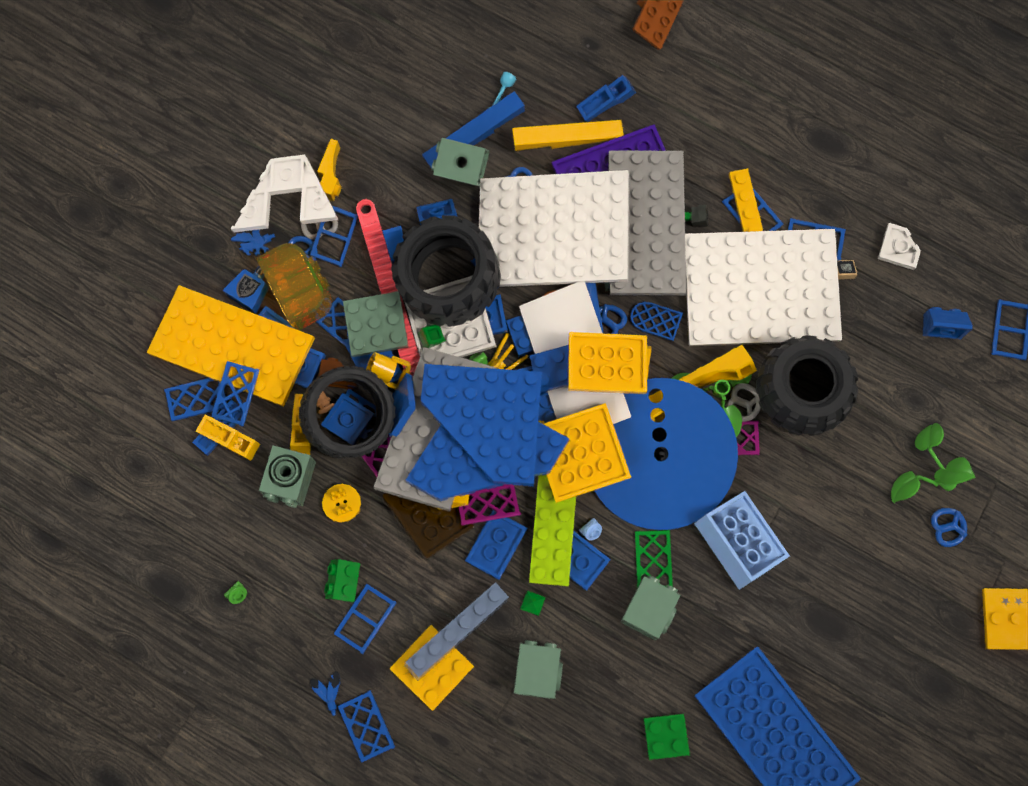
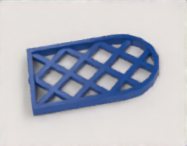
[631,302,683,341]

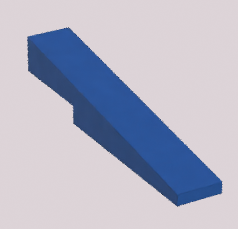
[422,91,525,169]

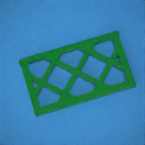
[635,530,673,588]

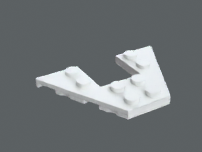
[231,155,338,232]

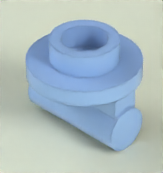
[579,518,602,540]

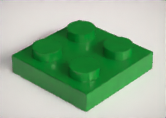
[643,714,690,760]

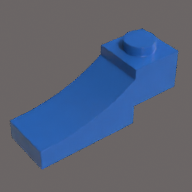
[576,75,636,122]

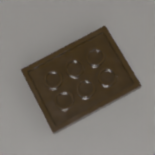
[382,493,475,560]

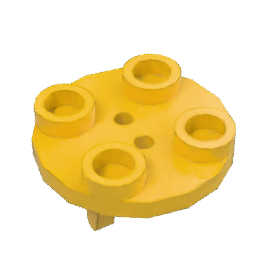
[322,484,361,523]

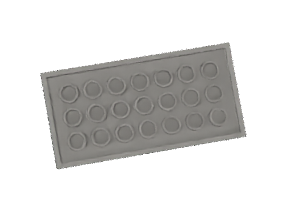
[609,151,686,295]
[374,347,497,511]

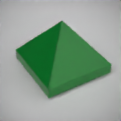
[521,591,546,616]

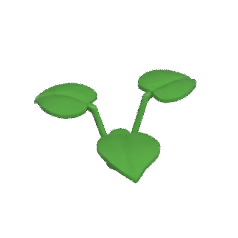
[671,373,752,438]
[891,423,975,503]

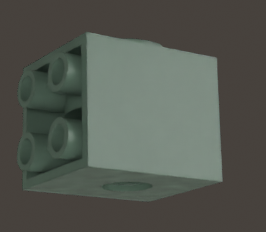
[431,138,490,186]
[259,446,316,508]
[620,575,681,641]
[514,640,563,699]

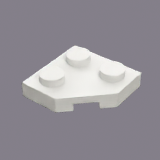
[878,223,921,270]

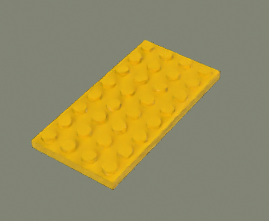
[147,285,315,407]

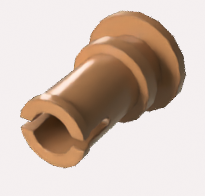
[316,391,335,414]

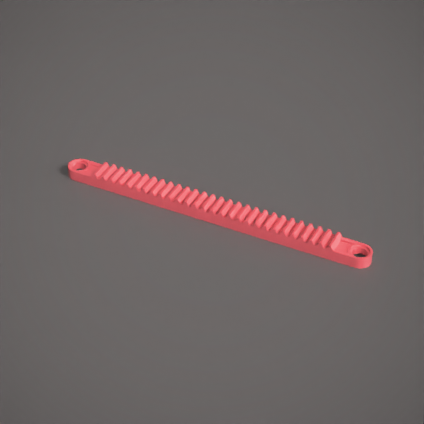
[356,199,420,377]

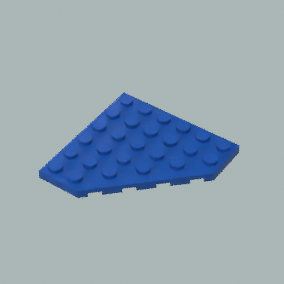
[421,364,542,486]
[406,422,569,501]

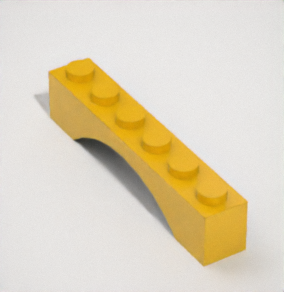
[649,345,757,422]

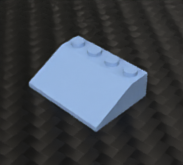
[694,491,790,590]

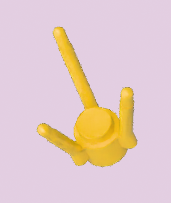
[488,333,529,370]

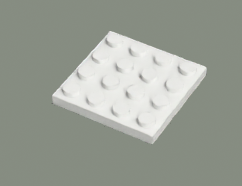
[405,276,497,358]

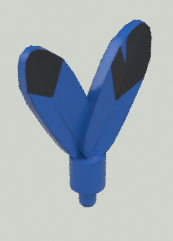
[310,671,340,716]

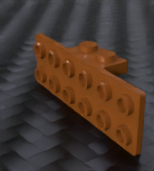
[633,0,683,49]

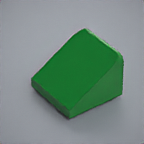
[418,325,445,348]

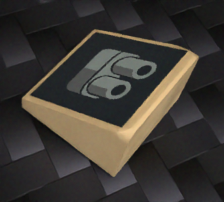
[837,260,857,279]

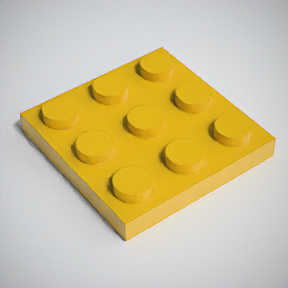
[390,625,474,711]

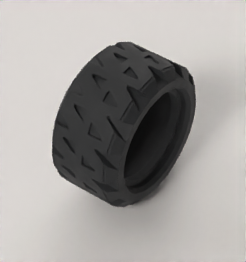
[391,215,501,327]

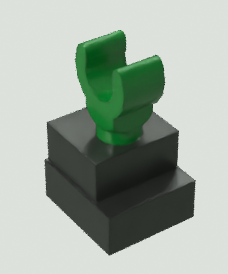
[685,205,708,227]

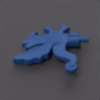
[231,229,275,256]

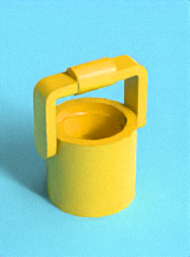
[366,352,411,390]

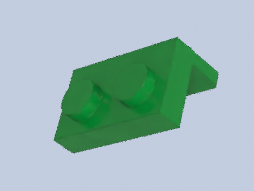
[324,559,360,602]

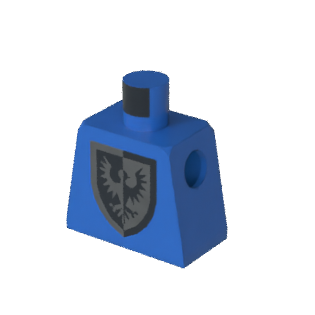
[223,266,269,314]

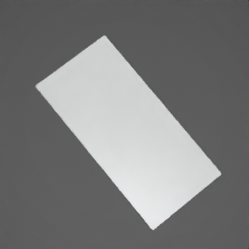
[519,281,631,424]

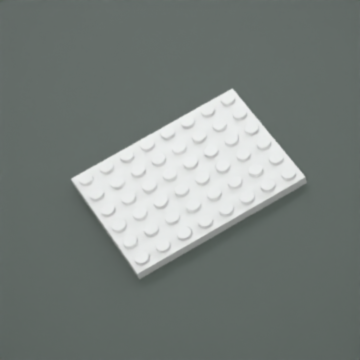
[479,170,629,287]
[685,229,842,346]

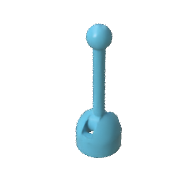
[492,72,516,106]

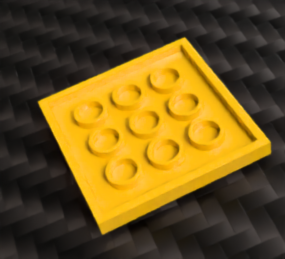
[544,403,631,503]

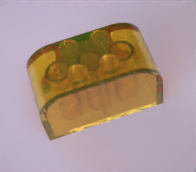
[256,243,332,331]

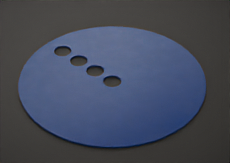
[594,378,738,530]

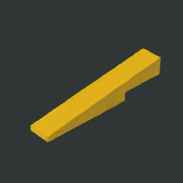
[512,120,624,151]

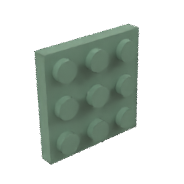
[343,291,409,357]

